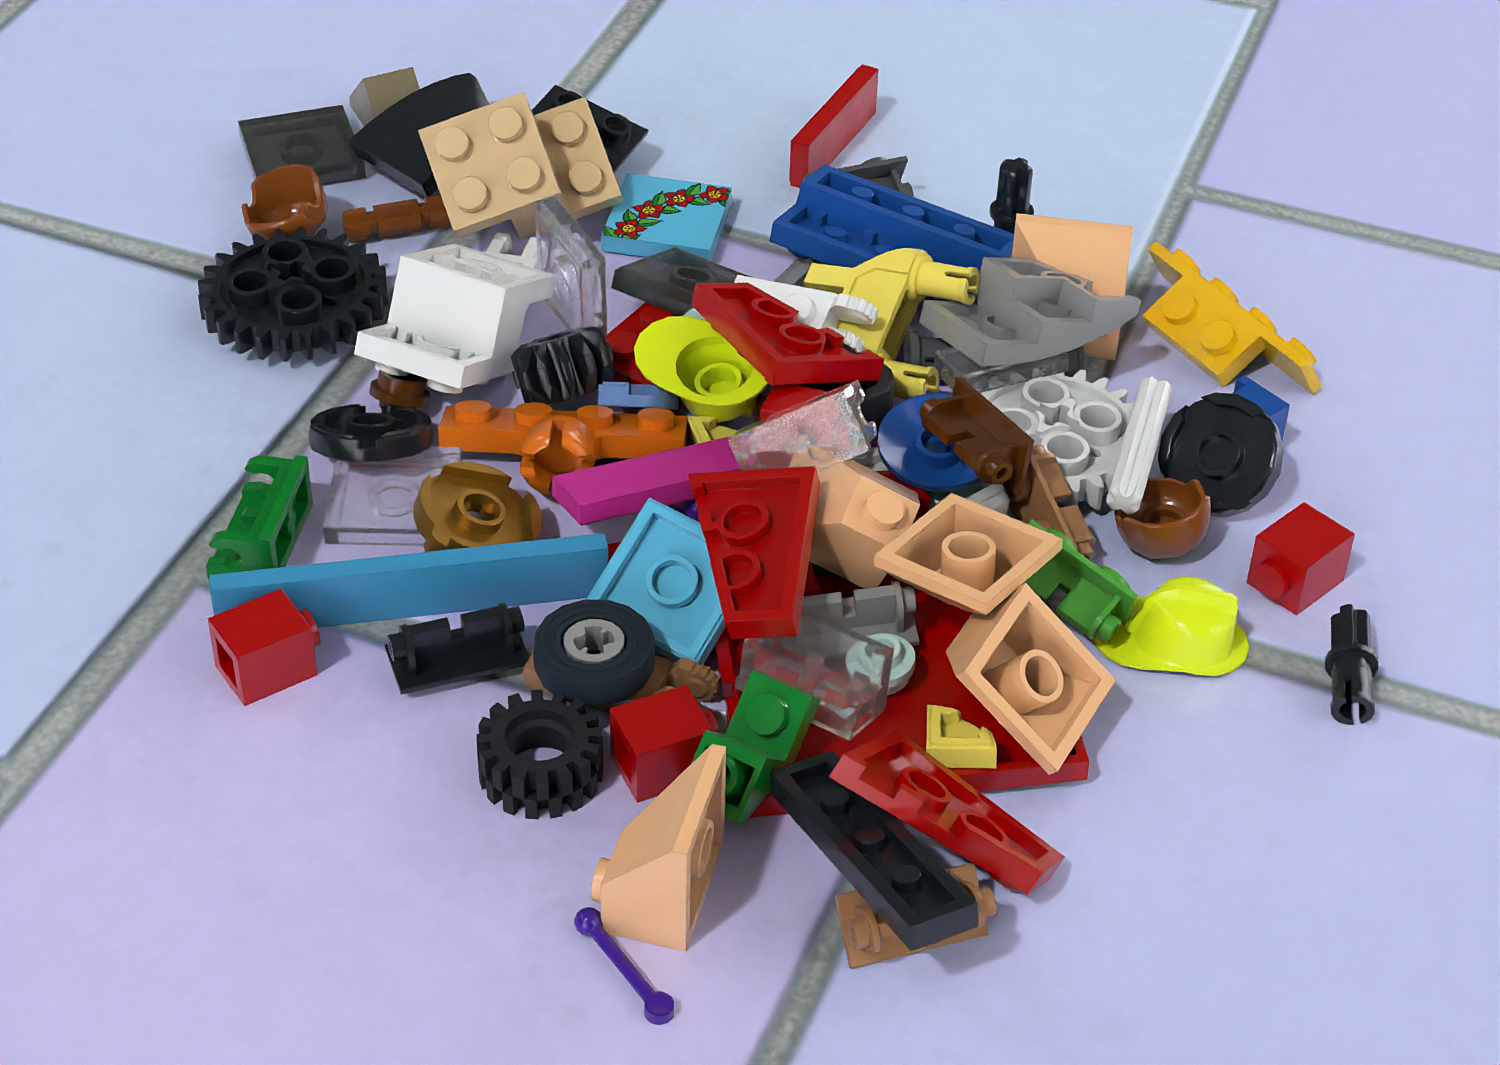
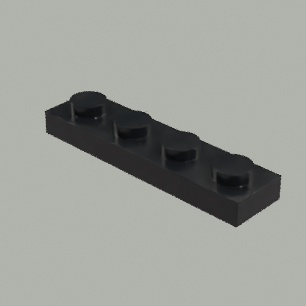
[770,751,978,952]

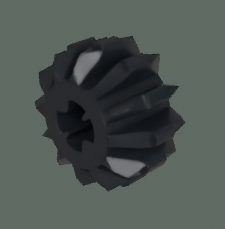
[511,326,616,404]

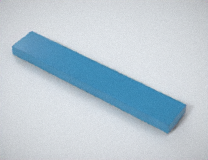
[209,533,608,627]

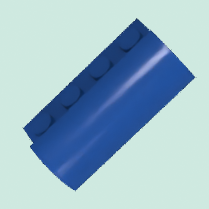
[769,164,1014,301]

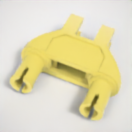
[804,248,980,400]

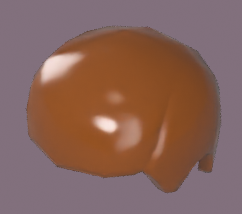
[242,164,328,240]
[1114,478,1211,559]

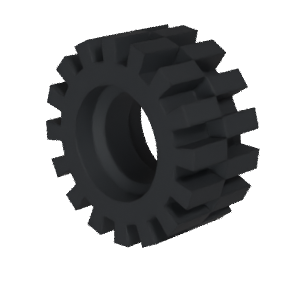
[476,689,603,820]

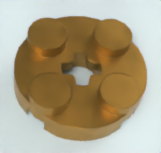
[413,462,543,552]

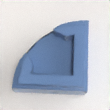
[598,381,679,410]

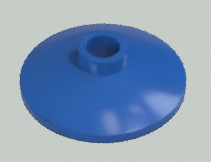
[877,393,981,491]

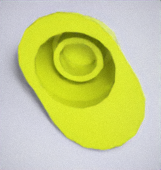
[634,316,769,423]
[1093,576,1249,676]

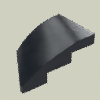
[348,73,489,197]

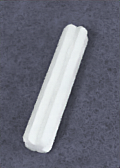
[1106,376,1172,515]

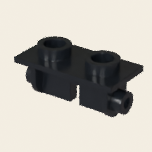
[384,602,530,695]

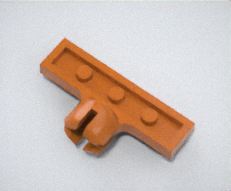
[438,400,688,496]

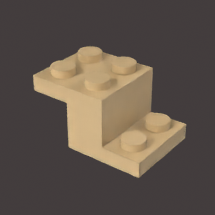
[418,92,624,239]

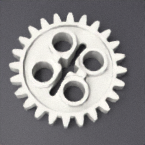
[973,365,1134,510]

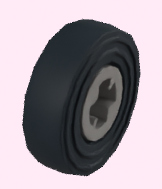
[533,599,655,706]

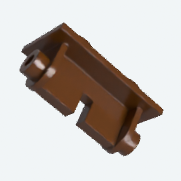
[919,377,1034,496]

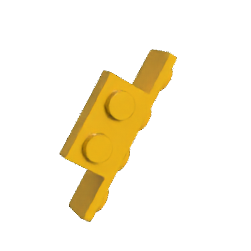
[1142,241,1321,394]

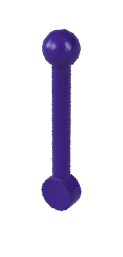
[574,907,674,1025]

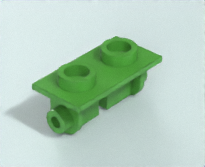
[1022,519,1138,642]

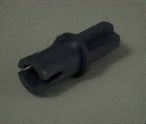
[989,157,1034,234]
[1325,604,1378,725]

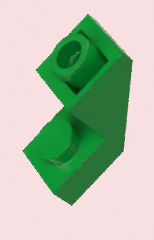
[691,670,821,824]

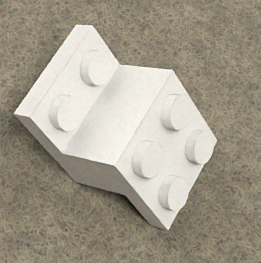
[354,244,557,394]

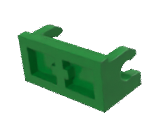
[206,455,313,579]

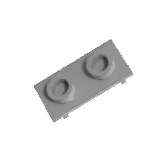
[783,581,919,663]

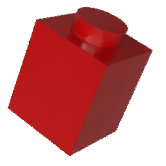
[1246,502,1355,616]
[207,588,321,706]
[609,685,720,803]

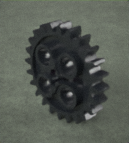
[198,227,388,362]

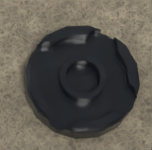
[1158,392,1284,517]
[309,404,433,462]

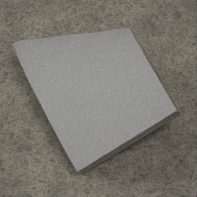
[919,257,1141,367]

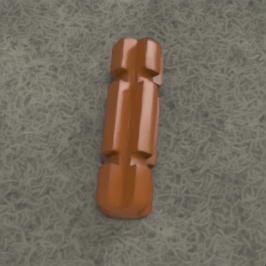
[342,194,450,243]

